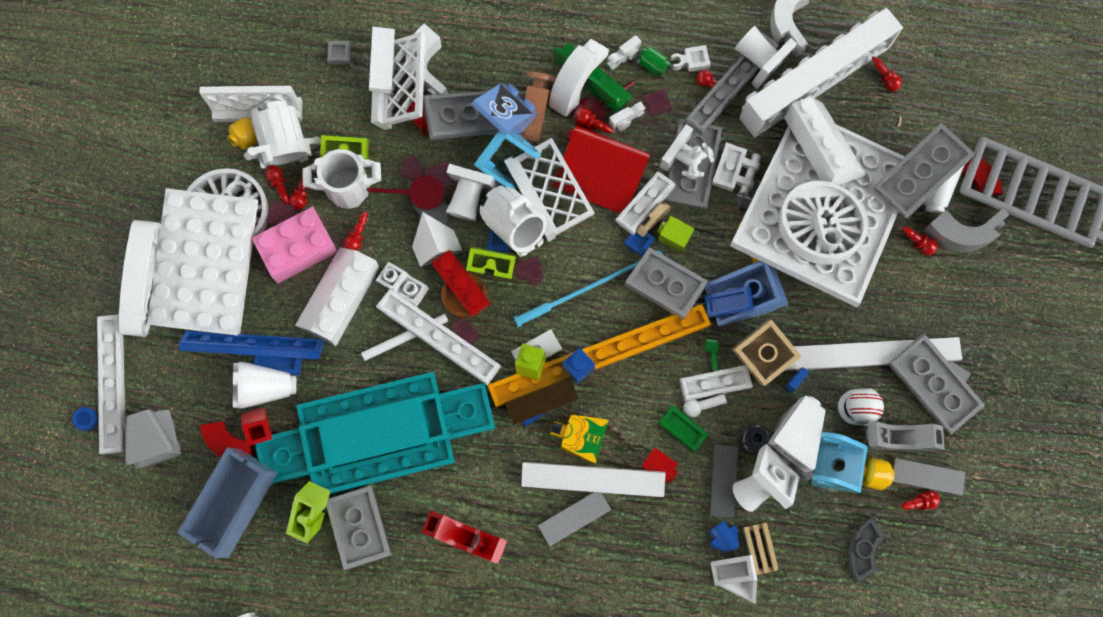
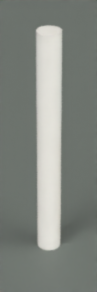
[361,313,448,361]

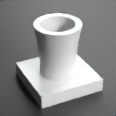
[734,26,797,89]
[446,164,497,222]
[733,444,800,512]

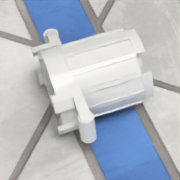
[244,100,321,169]
[302,149,381,209]
[480,186,547,257]

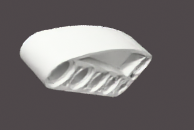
[119,220,161,337]

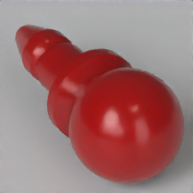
[872,56,902,91]
[574,107,614,133]
[265,165,289,205]
[289,173,309,210]
[343,212,367,251]
[902,227,938,255]
[901,490,940,510]

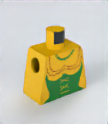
[550,415,608,466]

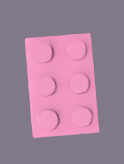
[252,207,337,284]

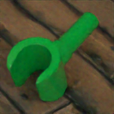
[704,339,719,372]

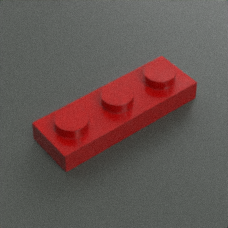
[431,250,491,318]

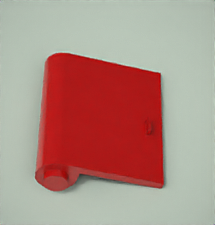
[552,125,651,214]

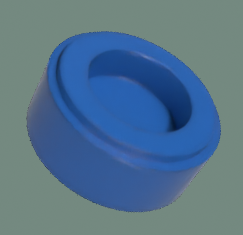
[72,407,99,431]

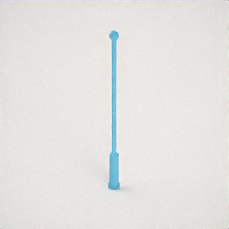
[513,250,663,327]

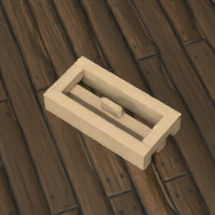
[742,522,779,575]

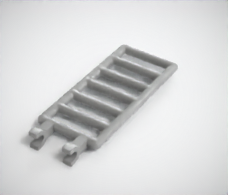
[960,137,1103,248]

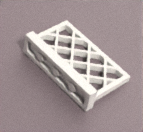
[371,32,425,130]
[200,86,302,122]
[504,138,595,242]

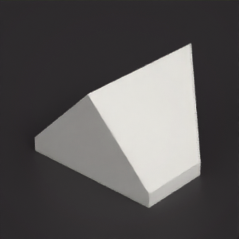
[412,212,462,268]
[710,555,757,604]

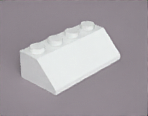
[784,97,866,185]
[295,247,380,346]

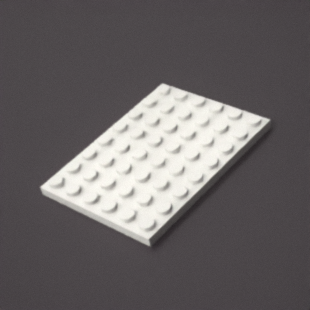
[730,125,905,307]

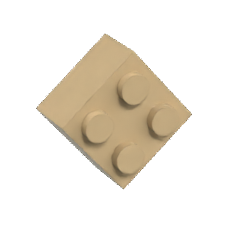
[732,320,802,386]

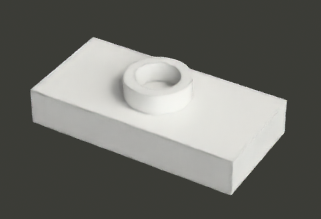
[511,329,562,361]

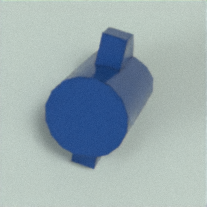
[709,521,739,554]

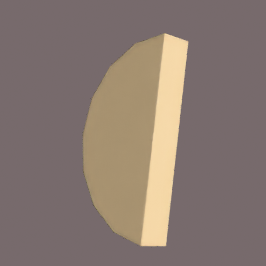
[637,202,671,237]

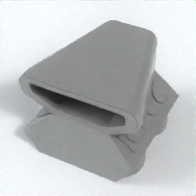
[124,410,181,469]

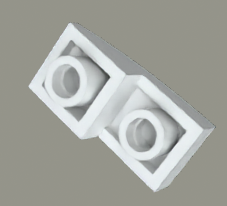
[376,262,429,307]

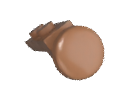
[520,71,557,142]

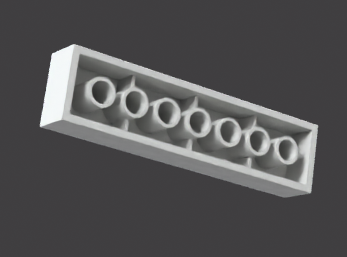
[739,8,903,138]

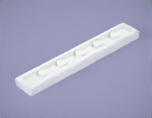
[376,289,501,385]
[97,314,126,455]
[521,462,665,497]

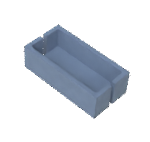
[178,447,278,558]

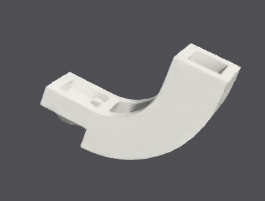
[770,0,810,57]
[406,24,448,95]
[549,39,609,117]

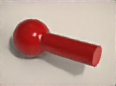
[696,70,717,88]

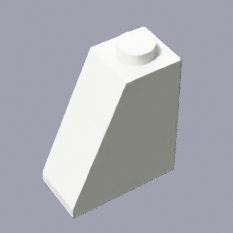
[768,396,825,473]

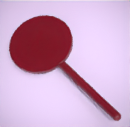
[571,80,635,131]
[366,175,445,210]

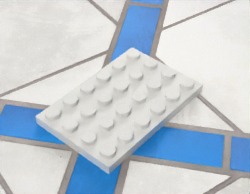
[147,188,258,336]

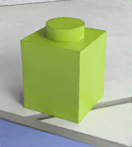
[657,216,694,254]
[515,343,546,381]

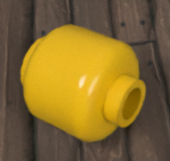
[227,117,258,150]
[862,457,895,490]

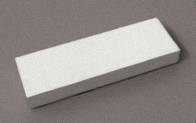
[369,27,395,93]
[616,171,675,235]
[679,365,753,402]

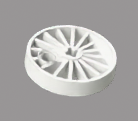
[187,169,269,243]
[778,181,868,265]

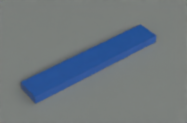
[179,330,324,360]

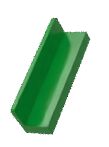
[553,42,632,113]

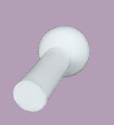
[683,394,727,418]

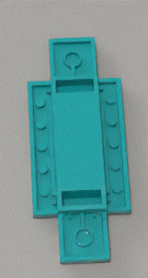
[255,372,496,494]

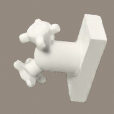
[660,125,714,179]

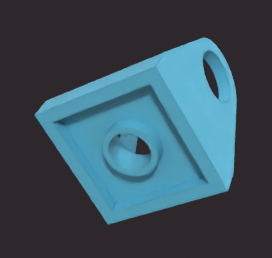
[474,130,541,189]
[811,432,868,493]

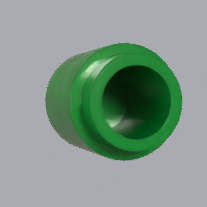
[638,46,671,77]

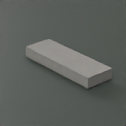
[892,458,966,496]
[538,492,611,546]

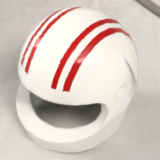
[838,388,884,426]

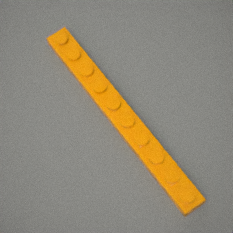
[488,304,711,408]

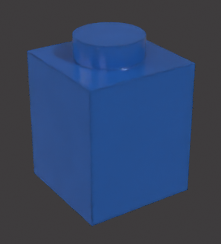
[562,348,596,385]

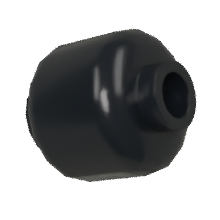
[738,424,771,456]

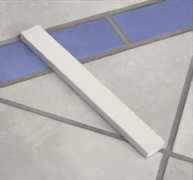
[784,337,962,371]

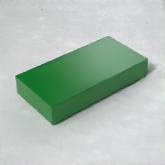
[657,405,709,453]

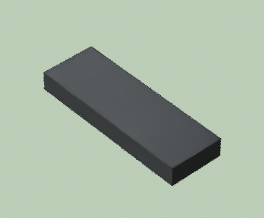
[709,445,738,519]

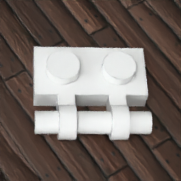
[712,143,761,196]

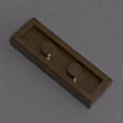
[505,377,579,425]

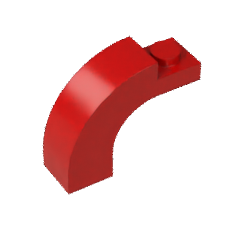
[421,510,507,564]

